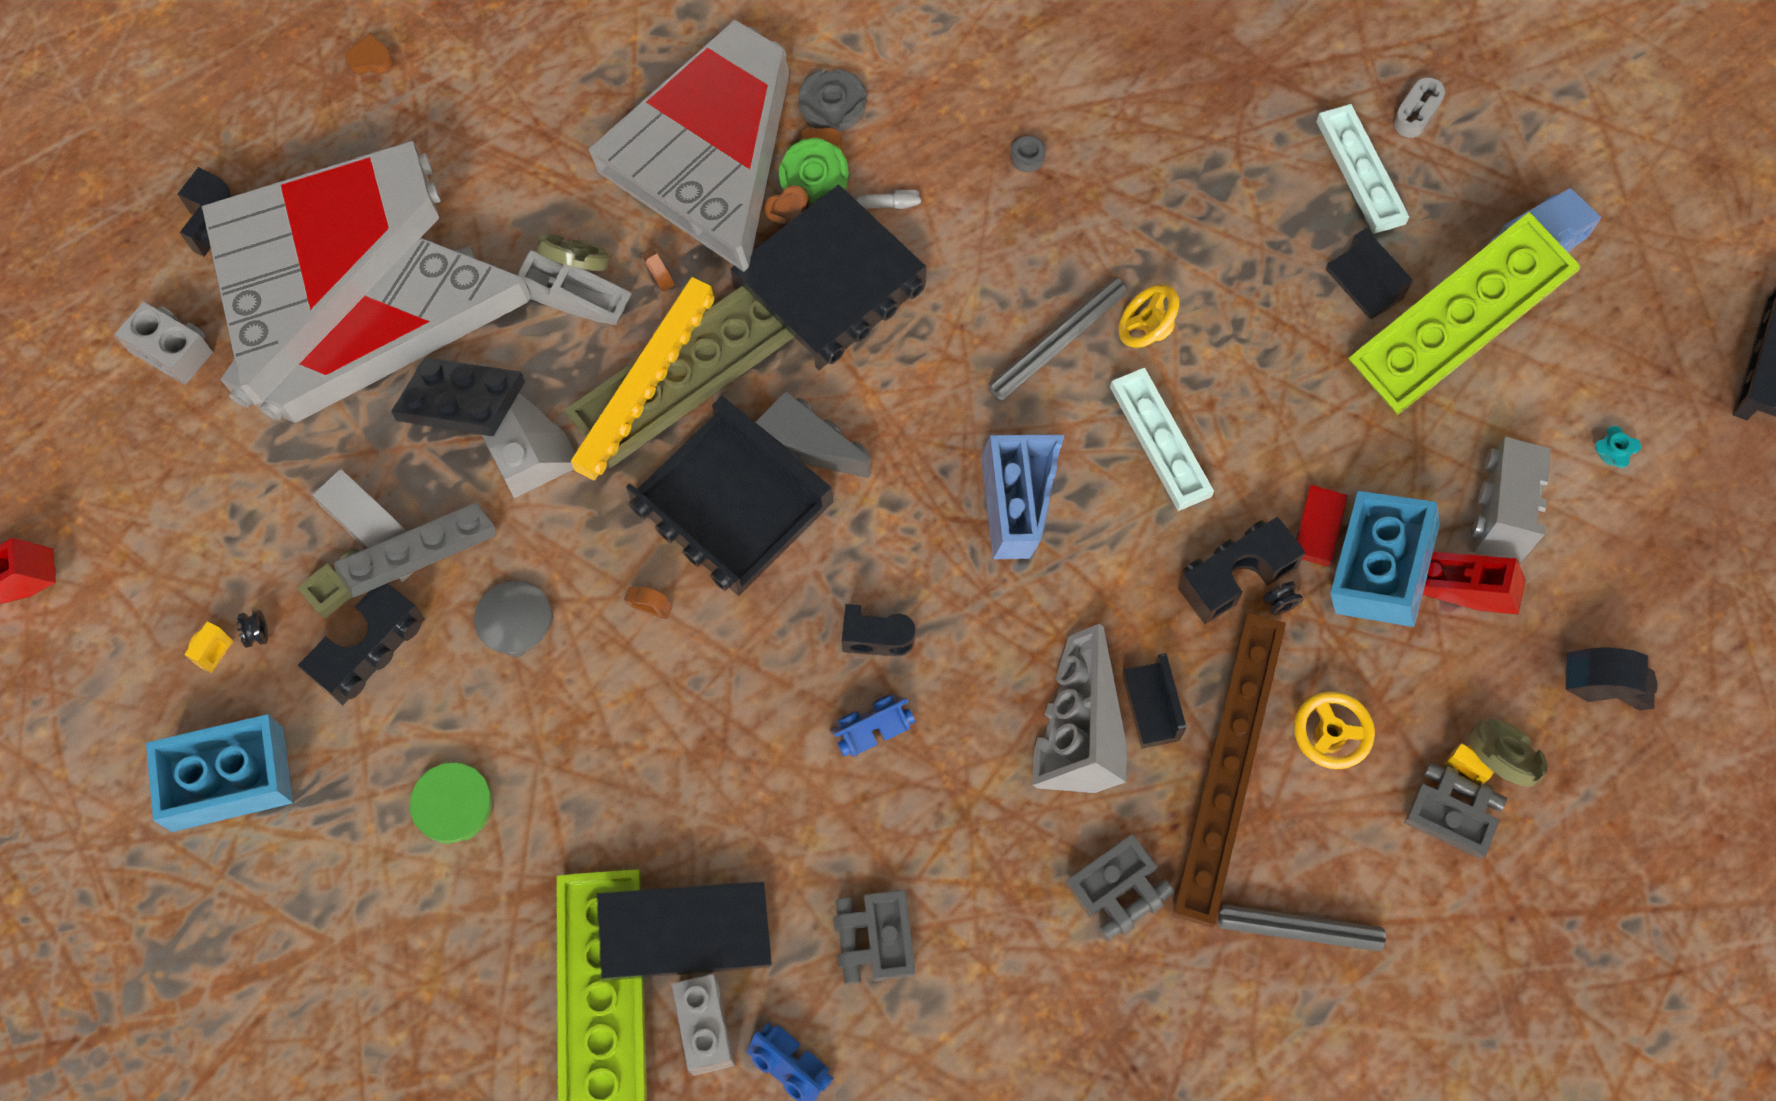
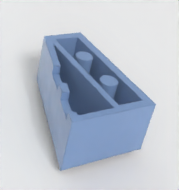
[1489,188,1601,252]
[981,435,1064,559]

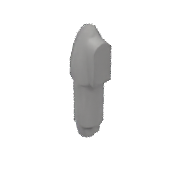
[855,190,921,209]

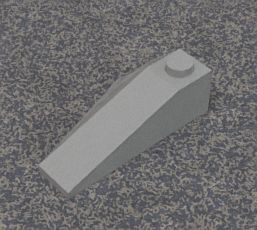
[480,362,576,498]
[1032,624,1127,793]

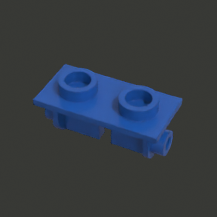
[829,694,915,757]
[747,1022,834,1101]

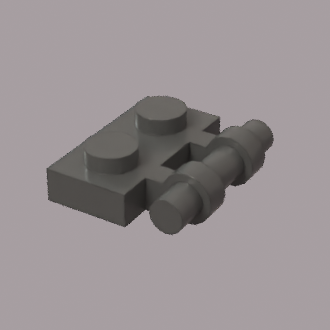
[1404,762,1507,859]
[1065,834,1174,941]
[833,890,916,985]

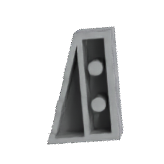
[1471,437,1551,564]

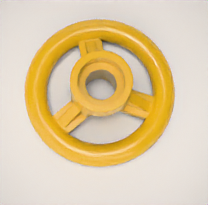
[1118,284,1179,348]
[1294,691,1375,769]

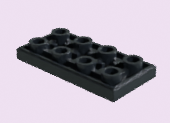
[596,882,772,981]

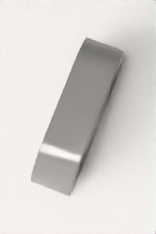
[1393,78,1445,138]

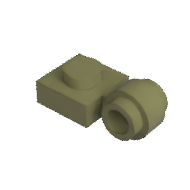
[297,549,360,619]

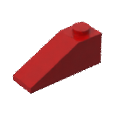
[0,538,56,604]
[1423,552,1526,615]

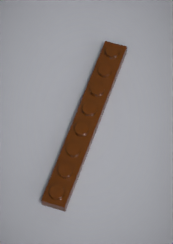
[1172,612,1286,928]

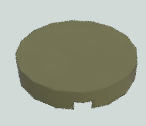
[536,234,609,271]
[1469,719,1549,787]

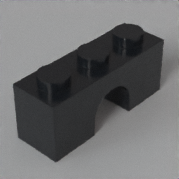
[1178,516,1306,625]
[298,583,425,706]

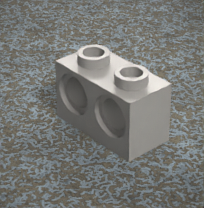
[115,301,213,385]
[671,974,735,1076]

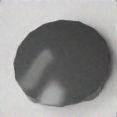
[474,581,554,657]

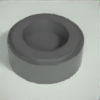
[1010,136,1046,172]

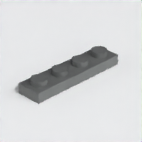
[334,502,496,598]

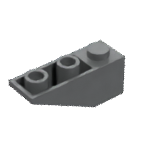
[755,392,871,478]

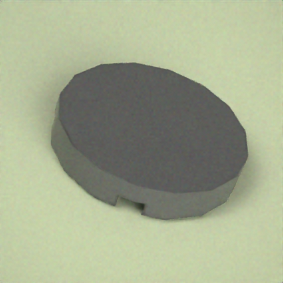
[798,69,867,131]

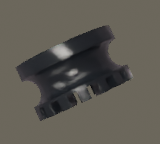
[1263,581,1304,615]
[237,610,268,648]

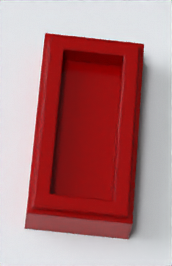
[1296,485,1348,567]

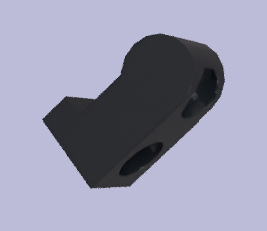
[842,604,916,656]

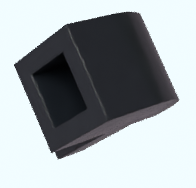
[178,167,233,257]
[1565,647,1658,711]

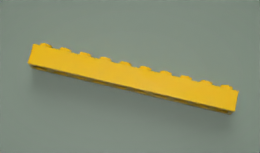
[571,277,714,481]

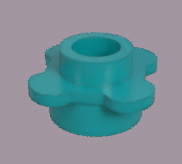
[1595,426,1641,468]

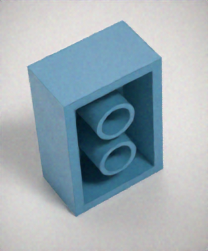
[1330,491,1440,627]
[146,714,293,832]

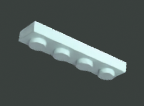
[1316,104,1410,234]
[1110,368,1214,511]

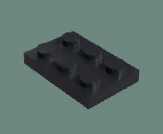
[391,358,525,437]

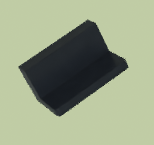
[1326,228,1413,319]
[1122,653,1186,749]

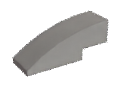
[517,250,632,325]
[312,469,413,583]

